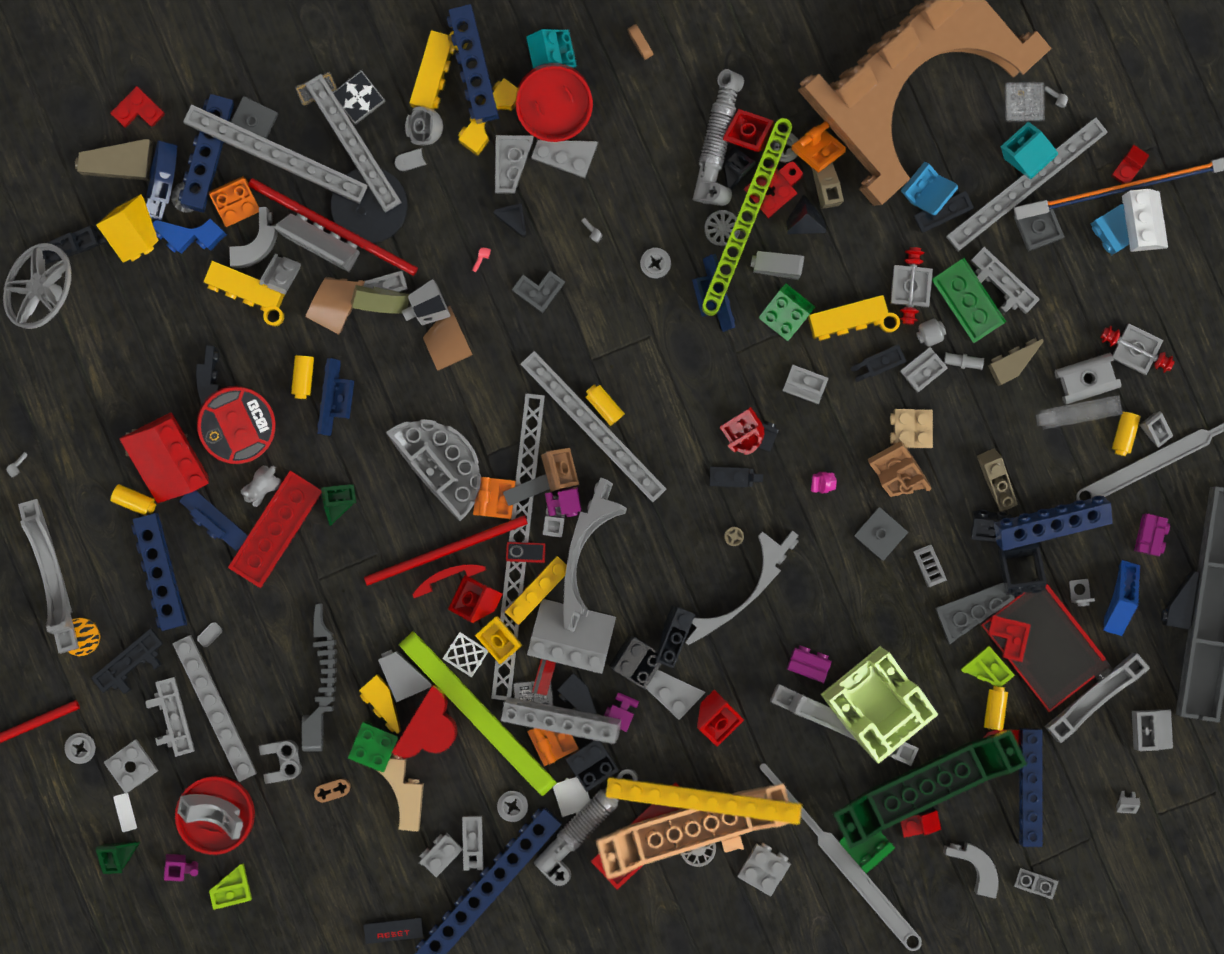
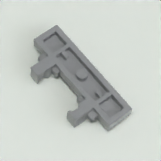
[970,247,1040,314]
[145,677,195,757]

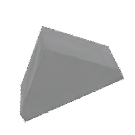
[1139,411,1173,448]

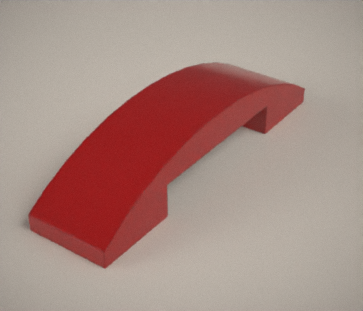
[413,565,487,598]

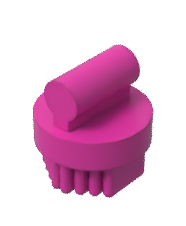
[811,472,837,493]

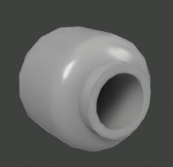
[916,319,946,347]

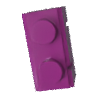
[1134,514,1170,556]
[787,646,832,683]

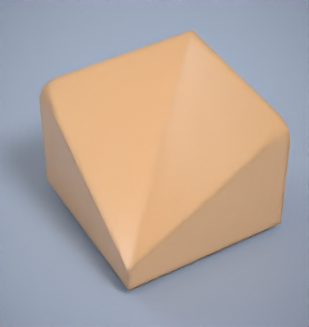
[721,835,744,852]

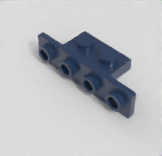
[692,254,735,332]
[317,358,354,436]
[180,490,248,551]

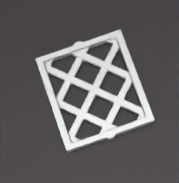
[443,632,488,677]

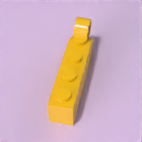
[410,29,468,110]
[204,261,285,326]
[808,295,900,341]

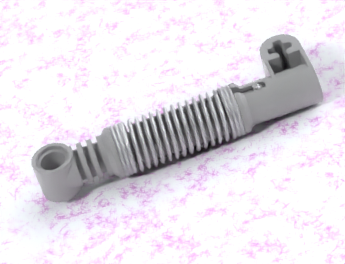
[693,69,744,206]
[534,769,638,886]

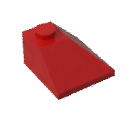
[723,109,774,152]
[448,575,503,623]
[697,690,744,747]

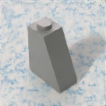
[751,251,804,280]
[378,650,433,702]

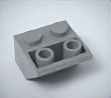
[1132,709,1173,751]

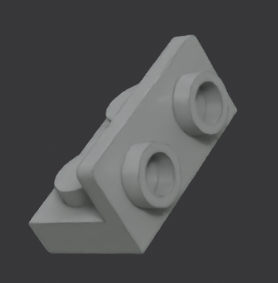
[419,833,463,877]

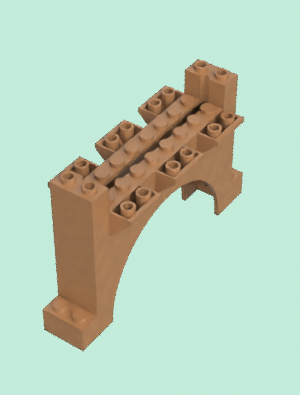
[798,0,1052,206]

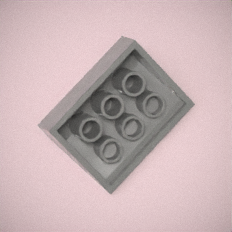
[274,213,360,272]
[527,599,616,674]

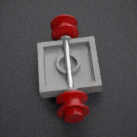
[890,247,933,325]
[1100,324,1175,375]

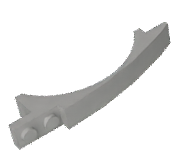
[563,478,627,632]
[18,499,79,654]
[685,531,799,645]
[770,684,919,766]

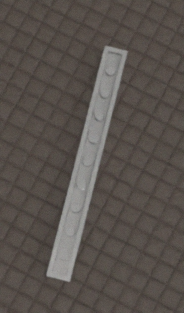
[183,104,368,204]
[946,118,1108,251]
[521,351,666,502]

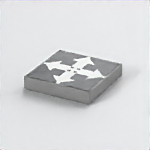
[333,70,385,125]

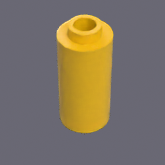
[291,355,314,399]
[586,384,625,426]
[1112,412,1141,456]
[111,484,156,516]
[984,686,1008,730]

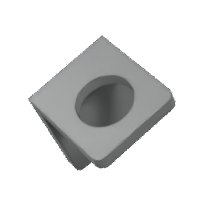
[1069,579,1095,606]

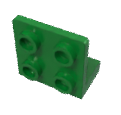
[759,284,815,341]
[348,721,398,772]
[839,832,895,873]

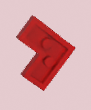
[110,87,165,128]
[988,615,1031,662]

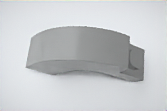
[229,207,277,268]
[177,794,243,839]
[943,842,998,898]

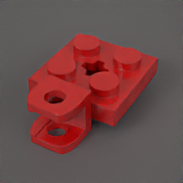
[744,162,803,218]

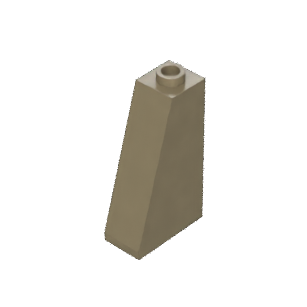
[75,139,153,180]

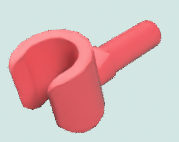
[472,247,491,272]

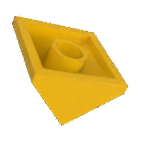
[475,616,522,664]

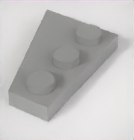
[495,135,534,194]
[531,140,598,178]
[646,670,705,720]

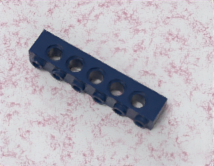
[447,4,499,124]
[178,94,234,213]
[994,496,1113,551]
[131,513,188,631]
[1019,728,1043,847]

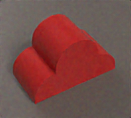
[392,684,457,758]

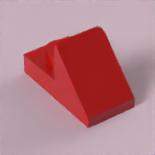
[1111,144,1149,184]
[900,810,941,838]

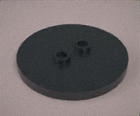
[331,169,408,244]

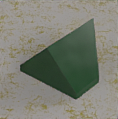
[321,484,356,526]
[96,842,140,874]

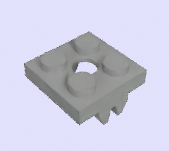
[103,739,159,794]

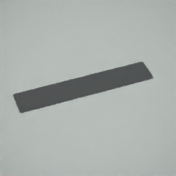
[503,474,550,506]

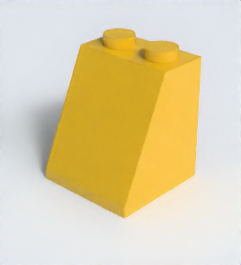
[96,194,158,263]

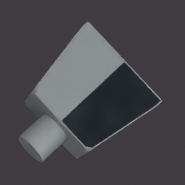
[402,279,451,325]

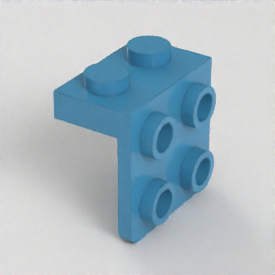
[901,162,958,215]
[1091,204,1129,256]

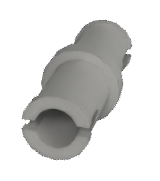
[944,352,984,370]

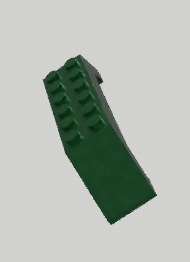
[833,729,1027,849]

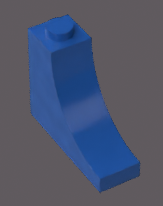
[1103,560,1140,636]

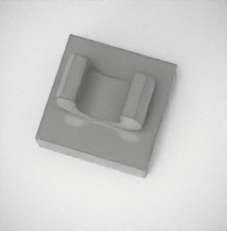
[1116,791,1140,813]

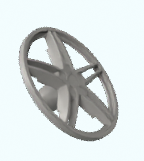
[3,243,71,329]

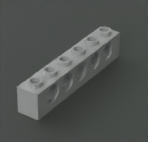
[501,697,621,744]

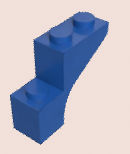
[153,219,227,254]

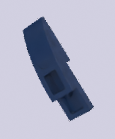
[145,140,177,221]

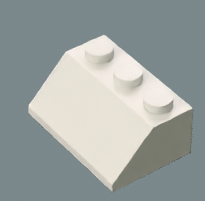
[1122,189,1168,252]

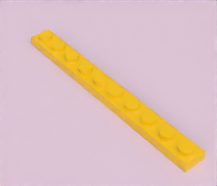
[606,777,802,824]

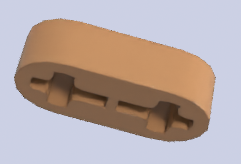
[627,24,653,60]
[314,778,351,802]

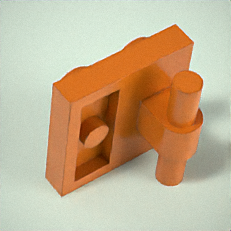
[791,121,846,173]
[209,176,259,227]
[473,477,516,519]
[527,728,579,766]

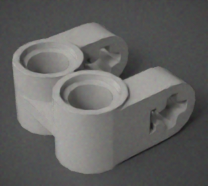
[258,740,302,784]

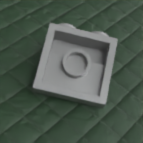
[737,842,791,896]

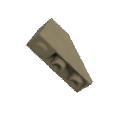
[812,163,844,209]
[988,338,1044,386]
[977,448,1018,511]

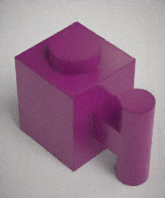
[545,487,581,517]
[604,692,639,732]
[164,854,198,881]

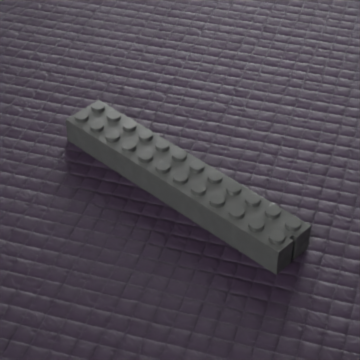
[1175,487,1224,723]

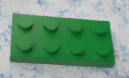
[932,258,1006,343]

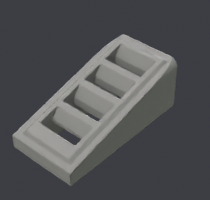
[913,545,947,587]

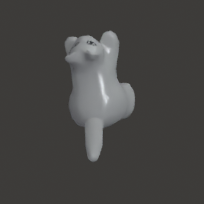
[241,465,281,507]

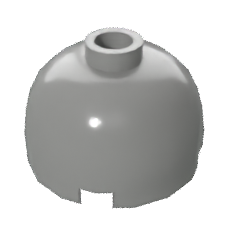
[405,106,443,146]

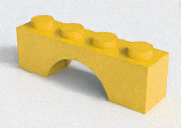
[458,78,518,156]

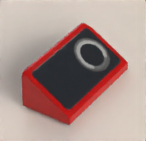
[506,542,546,563]

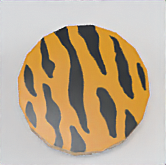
[68,618,100,656]

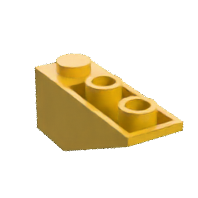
[359,674,401,734]

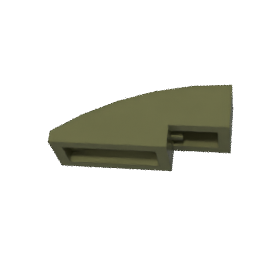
[351,285,410,314]

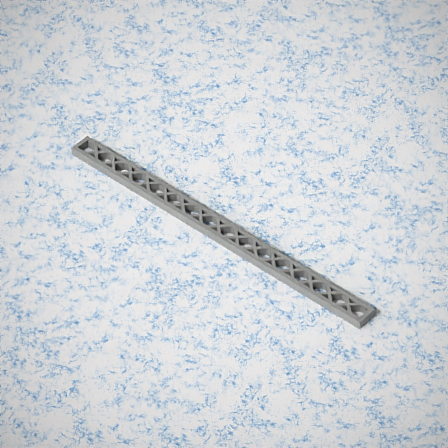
[491,394,545,700]

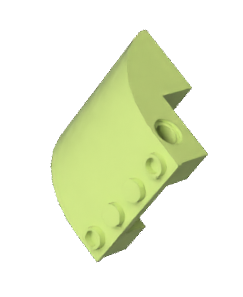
[821,646,938,763]

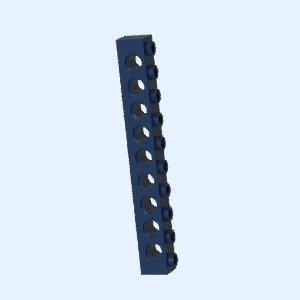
[415,807,562,954]

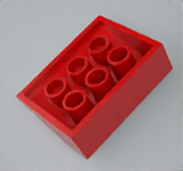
[120,412,209,504]

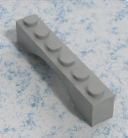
[1044,653,1150,743]

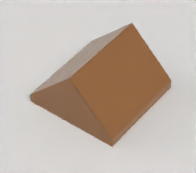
[541,448,579,492]

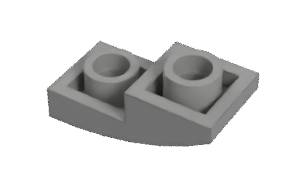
[1014,868,1059,900]

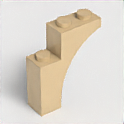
[377,754,424,831]

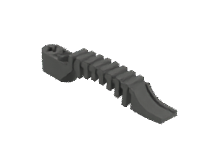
[302,604,337,752]

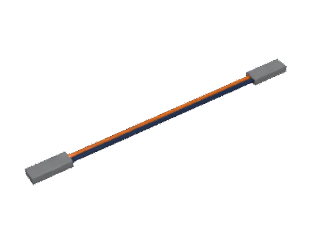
[1013,157,1224,220]

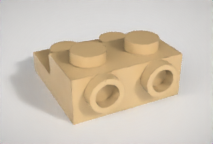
[890,409,933,448]

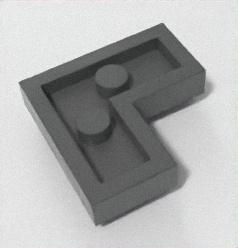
[512,271,565,313]

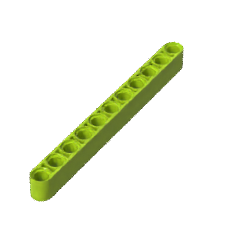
[702,118,792,316]
[399,631,557,796]

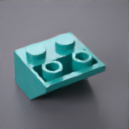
[526,29,577,69]
[1001,122,1058,180]

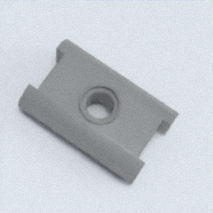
[1055,353,1121,405]

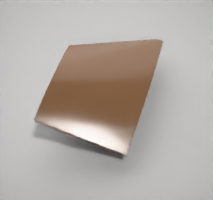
[305,277,365,334]
[423,306,473,371]
[868,441,932,497]

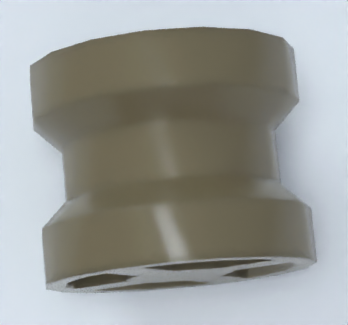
[724,527,744,546]

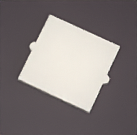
[553,777,591,817]

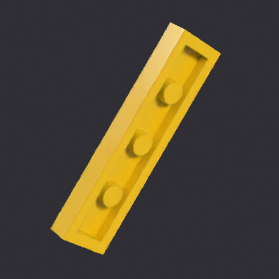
[504,556,567,625]

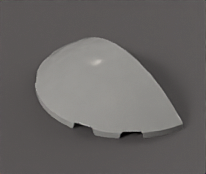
[386,420,481,521]

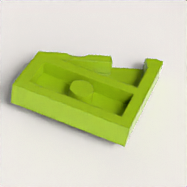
[961,645,1015,687]
[209,863,252,910]

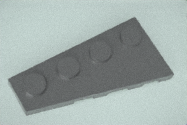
[935,582,1015,644]

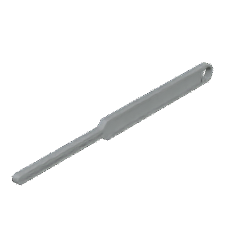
[1076,423,1224,500]
[760,763,922,951]

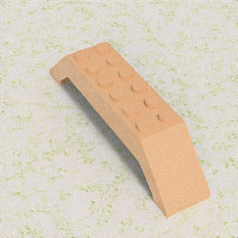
[596,784,789,879]

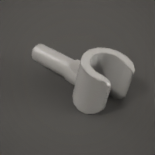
[1044,86,1068,108]
[582,218,602,243]
[7,452,28,477]

